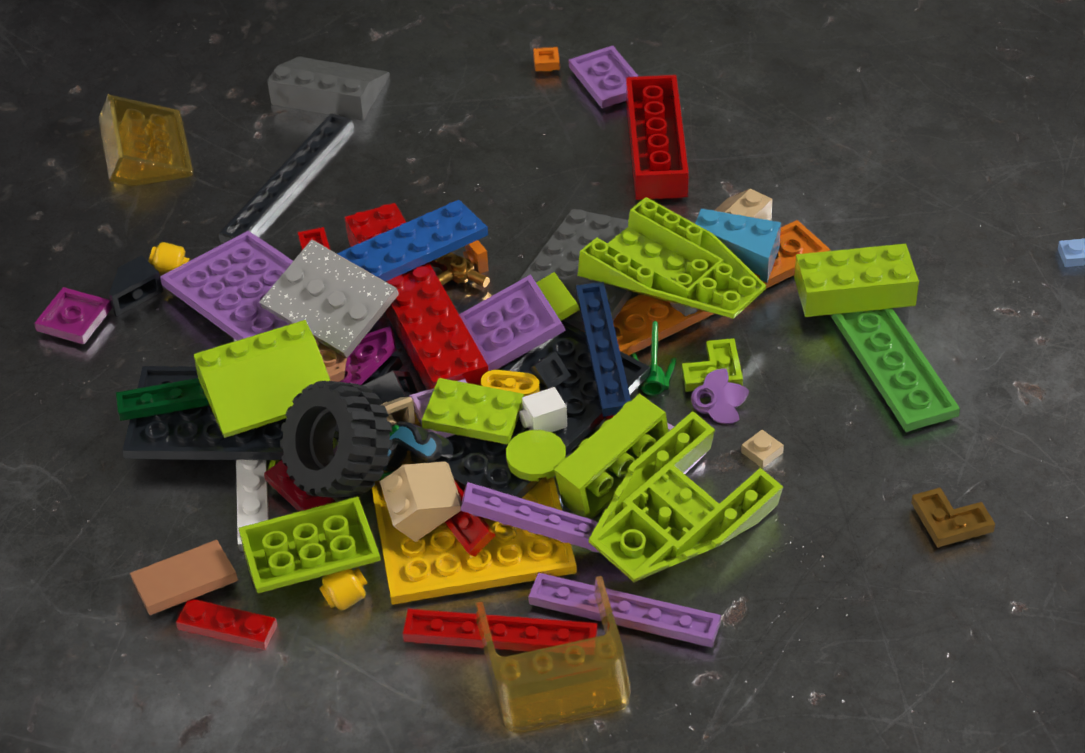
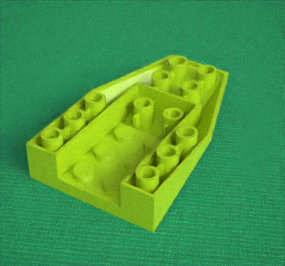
[577,197,766,319]

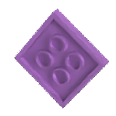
[459,274,566,371]

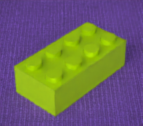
[794,243,919,317]
[554,394,669,520]

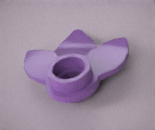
[691,369,749,424]

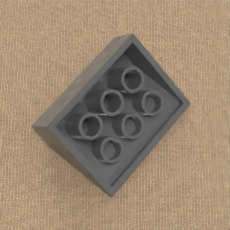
[268,57,390,121]

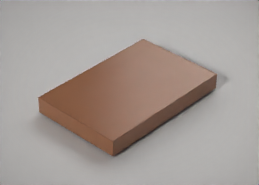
[130,540,238,615]

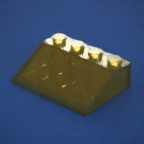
[99,95,193,186]

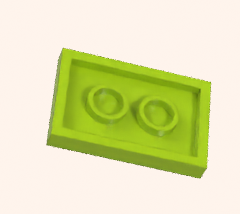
[422,378,524,444]

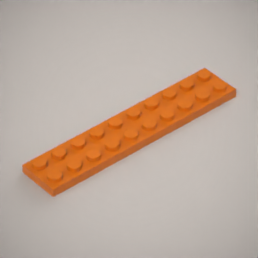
[582,220,831,355]

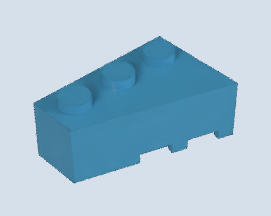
[695,209,781,283]

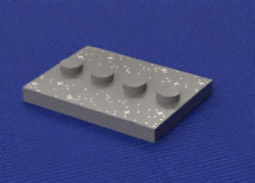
[259,239,399,358]

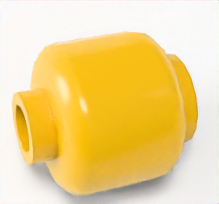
[149,242,190,276]
[319,567,368,611]

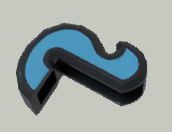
[383,421,453,472]

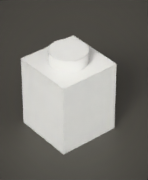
[519,387,567,432]

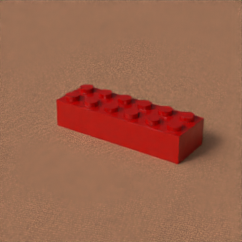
[626,75,689,200]

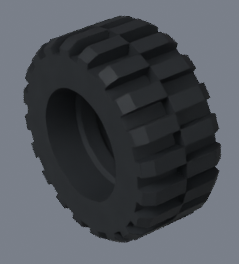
[280,380,392,498]

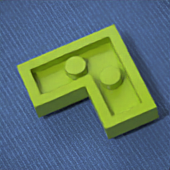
[682,338,743,392]

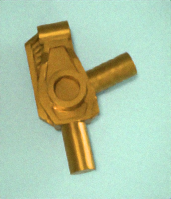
[429,252,490,287]

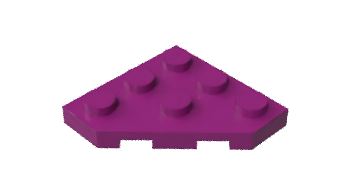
[339,326,396,385]

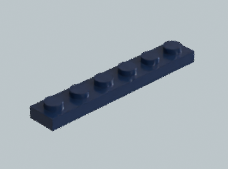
[576,282,631,417]

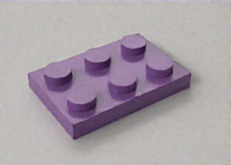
[569,46,639,108]

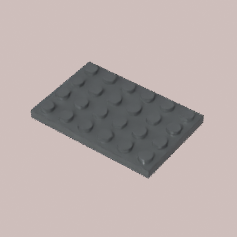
[519,209,633,331]

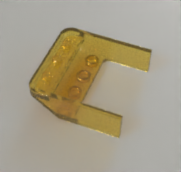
[476,576,631,733]

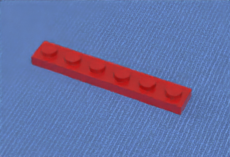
[403,609,597,657]

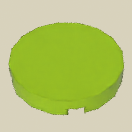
[506,430,566,481]

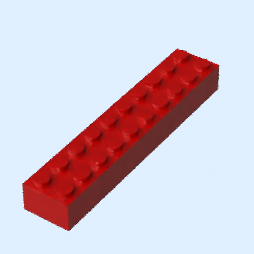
[345,203,489,390]

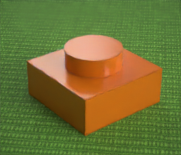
[533,47,560,72]
[463,240,489,274]

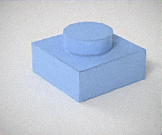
[1058,239,1085,267]

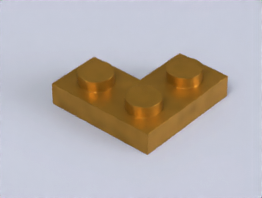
[911,487,995,547]

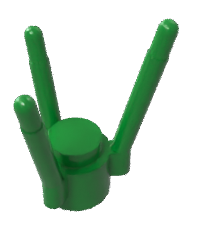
[631,321,677,395]

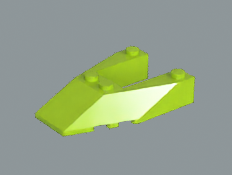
[588,411,783,582]

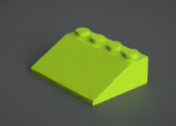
[193,320,331,438]
[238,497,381,594]

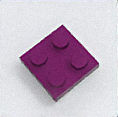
[34,287,112,344]

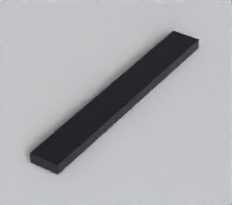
[219,113,353,242]

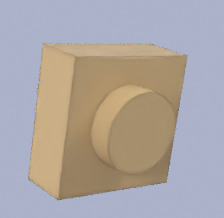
[741,430,784,468]

